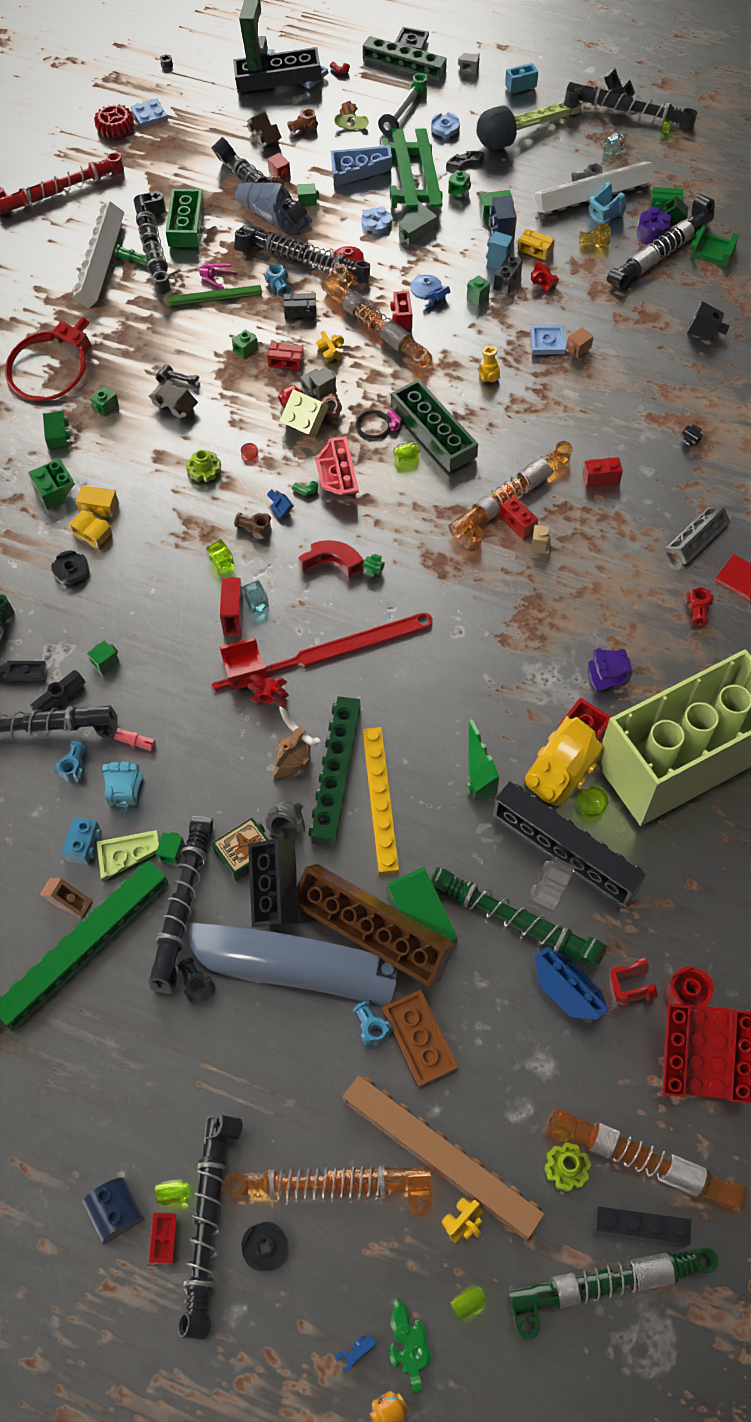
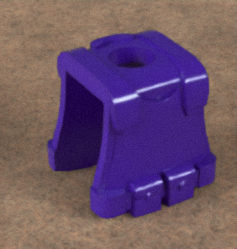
[588,648,633,692]

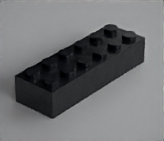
[233,46,322,93]

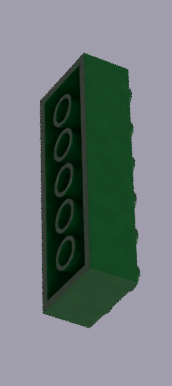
[391,379,478,473]

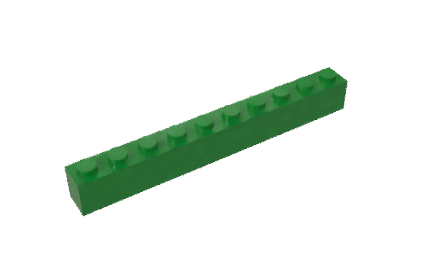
[0,861,168,1031]

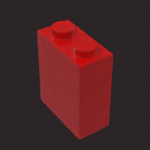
[220,577,244,635]

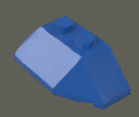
[535,947,610,1020]

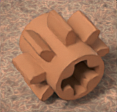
[339,100,358,119]

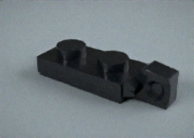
[0,661,46,681]

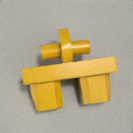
[315,331,344,362]
[442,1197,484,1244]

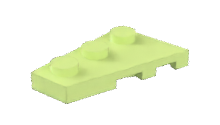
[97,830,159,882]

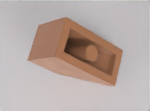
[39,878,92,918]

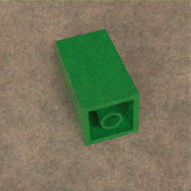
[387,867,458,949]

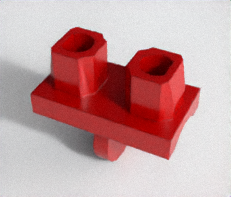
[530,261,559,292]

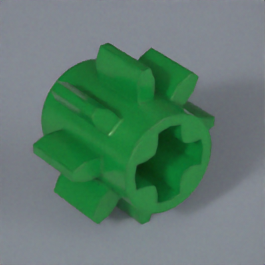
[363,554,385,577]

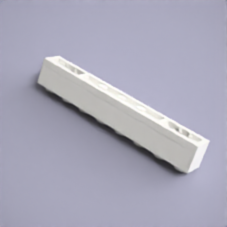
[535,161,654,215]
[73,201,125,308]

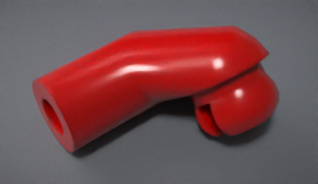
[329,61,350,74]

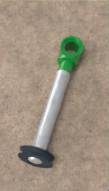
[378,73,427,136]

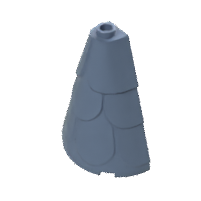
[235,182,312,235]

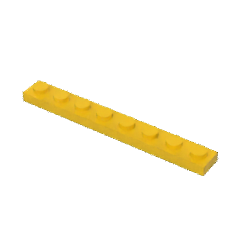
[362,727,399,875]

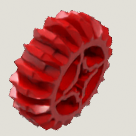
[94,104,134,139]

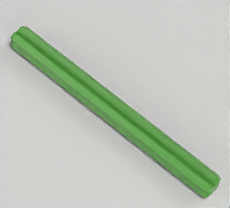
[167,285,262,306]

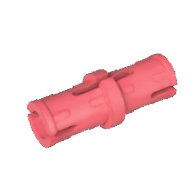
[114,728,155,751]

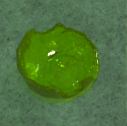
[576,786,609,817]

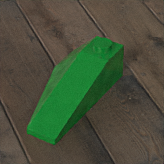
[466,719,500,800]

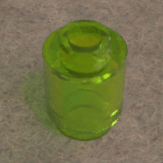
[393,441,420,462]
[155,1179,190,1206]
[450,1284,487,1320]

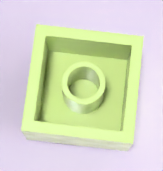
[280,389,329,437]

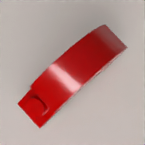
[298,540,364,578]

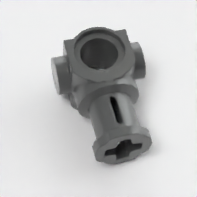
[571,163,603,182]

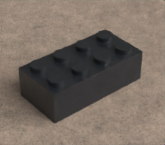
[248,838,299,927]

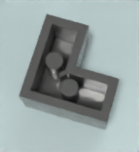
[300,367,337,401]

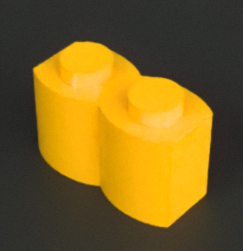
[69,510,112,548]

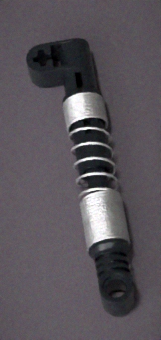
[607,194,715,289]

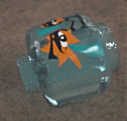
[603,132,626,156]

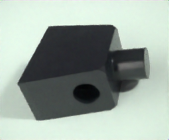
[687,301,730,340]

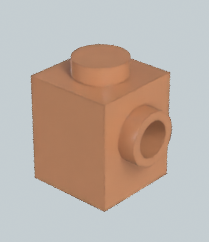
[566,327,594,358]

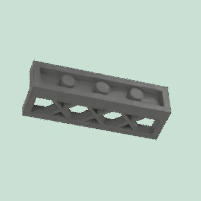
[665,507,731,564]

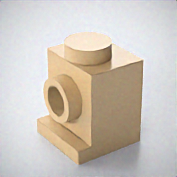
[531,525,551,554]

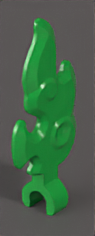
[389,1298,432,1394]

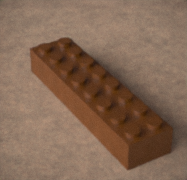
[297,864,456,987]

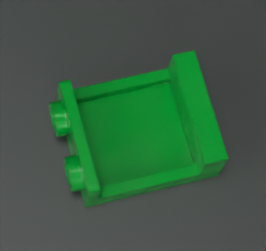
[690,225,739,267]

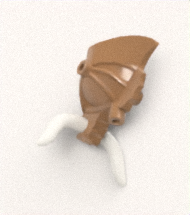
[272,707,321,779]

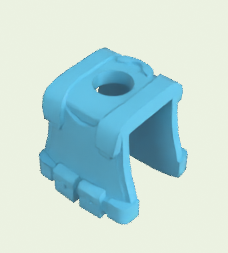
[589,182,626,226]
[102,762,143,807]

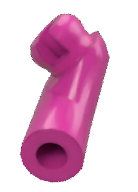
[387,409,402,431]

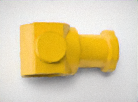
[479,346,500,382]

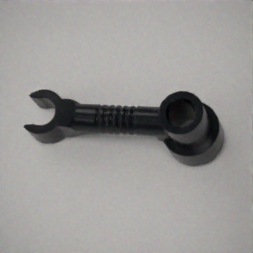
[155,365,201,388]

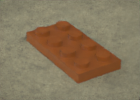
[382,990,459,1088]

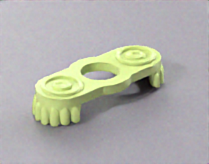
[334,113,369,130]

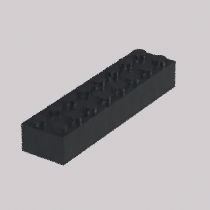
[493,781,646,908]

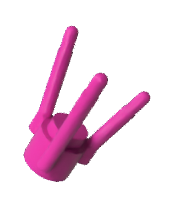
[199,263,237,289]

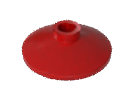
[333,246,364,262]

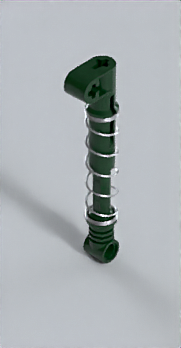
[430,867,608,969]

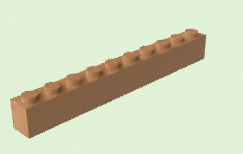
[342,1075,544,1241]

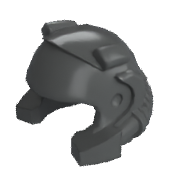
[265,801,305,839]

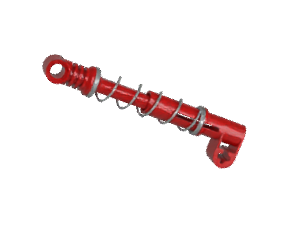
[0,152,124,215]

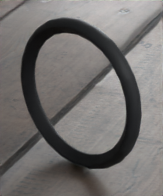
[356,410,391,439]

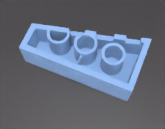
[330,145,392,187]

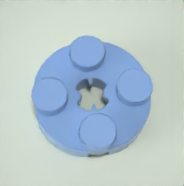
[431,112,460,139]
[361,206,392,234]

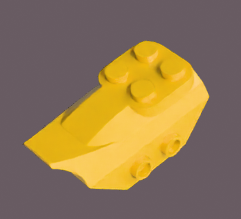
[524,716,604,807]

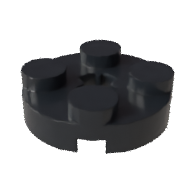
[51,550,89,585]
[241,1222,288,1272]

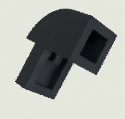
[604,68,635,97]

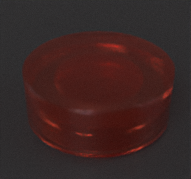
[241,443,258,460]

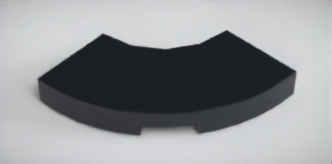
[446,151,484,171]

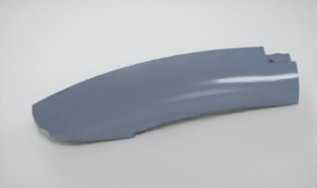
[188,923,398,1006]

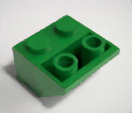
[28,458,75,509]

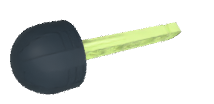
[476,101,582,149]

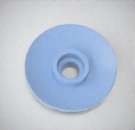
[411,274,442,299]

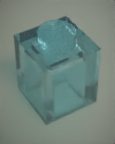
[242,580,269,613]

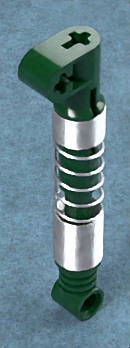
[507,1248,719,1339]

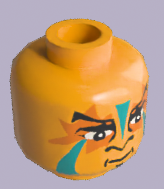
[370,1391,408,1422]

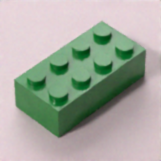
[165,189,204,247]

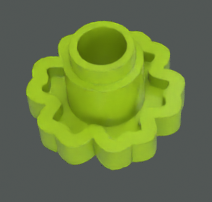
[186,449,221,482]
[544,1142,591,1192]

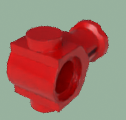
[686,587,714,627]

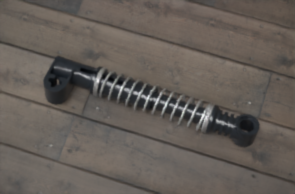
[234,225,371,283]

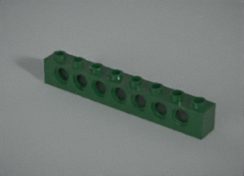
[308,696,361,847]

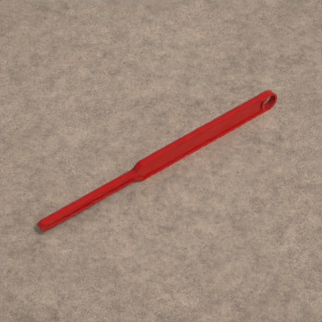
[211,613,432,691]

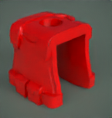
[610,958,658,1006]

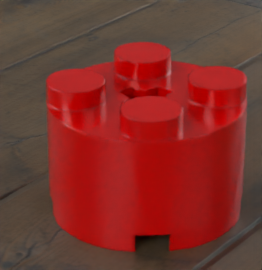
[666,966,714,1006]

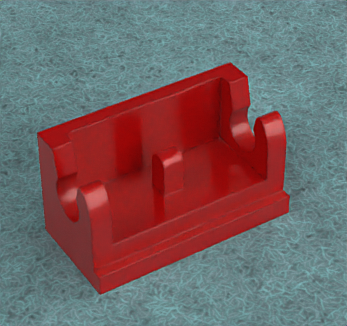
[147,1212,177,1266]

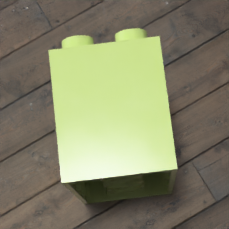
[596,649,751,826]

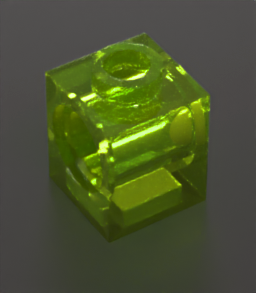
[206,539,234,572]

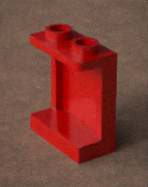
[219,637,268,690]

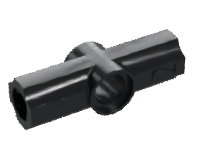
[30,670,86,712]

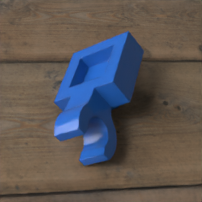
[422,286,451,307]
[267,489,294,519]
[335,1335,377,1373]

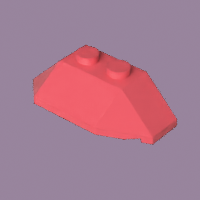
[316,436,359,495]

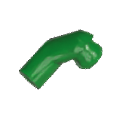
[292,481,319,496]

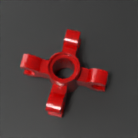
[248,674,289,707]

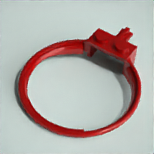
[5,317,92,401]

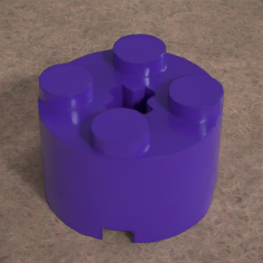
[636,207,671,245]

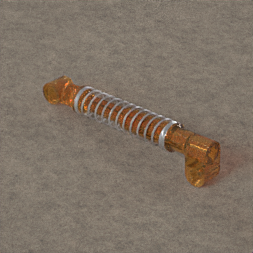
[224,1165,432,1216]

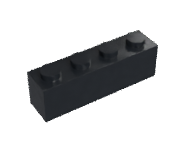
[593,1206,691,1248]

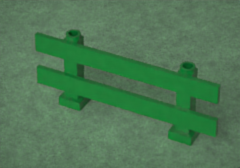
[381,128,443,208]

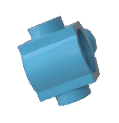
[264,264,291,297]
[54,741,88,783]
[353,1000,393,1047]

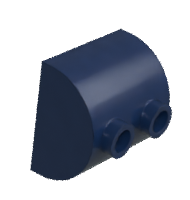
[82,1177,145,1245]

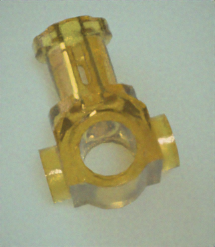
[579,223,611,248]

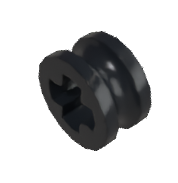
[159,54,173,68]

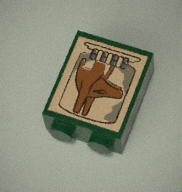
[212,817,272,882]

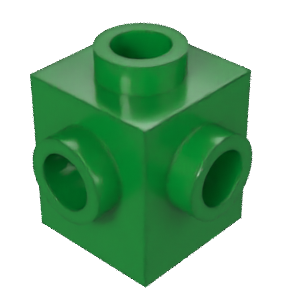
[448,170,471,198]

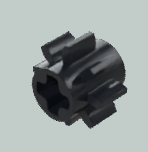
[681,424,703,446]

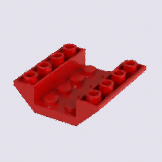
[662,1004,751,1103]

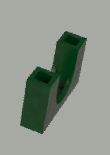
[239,0,268,72]

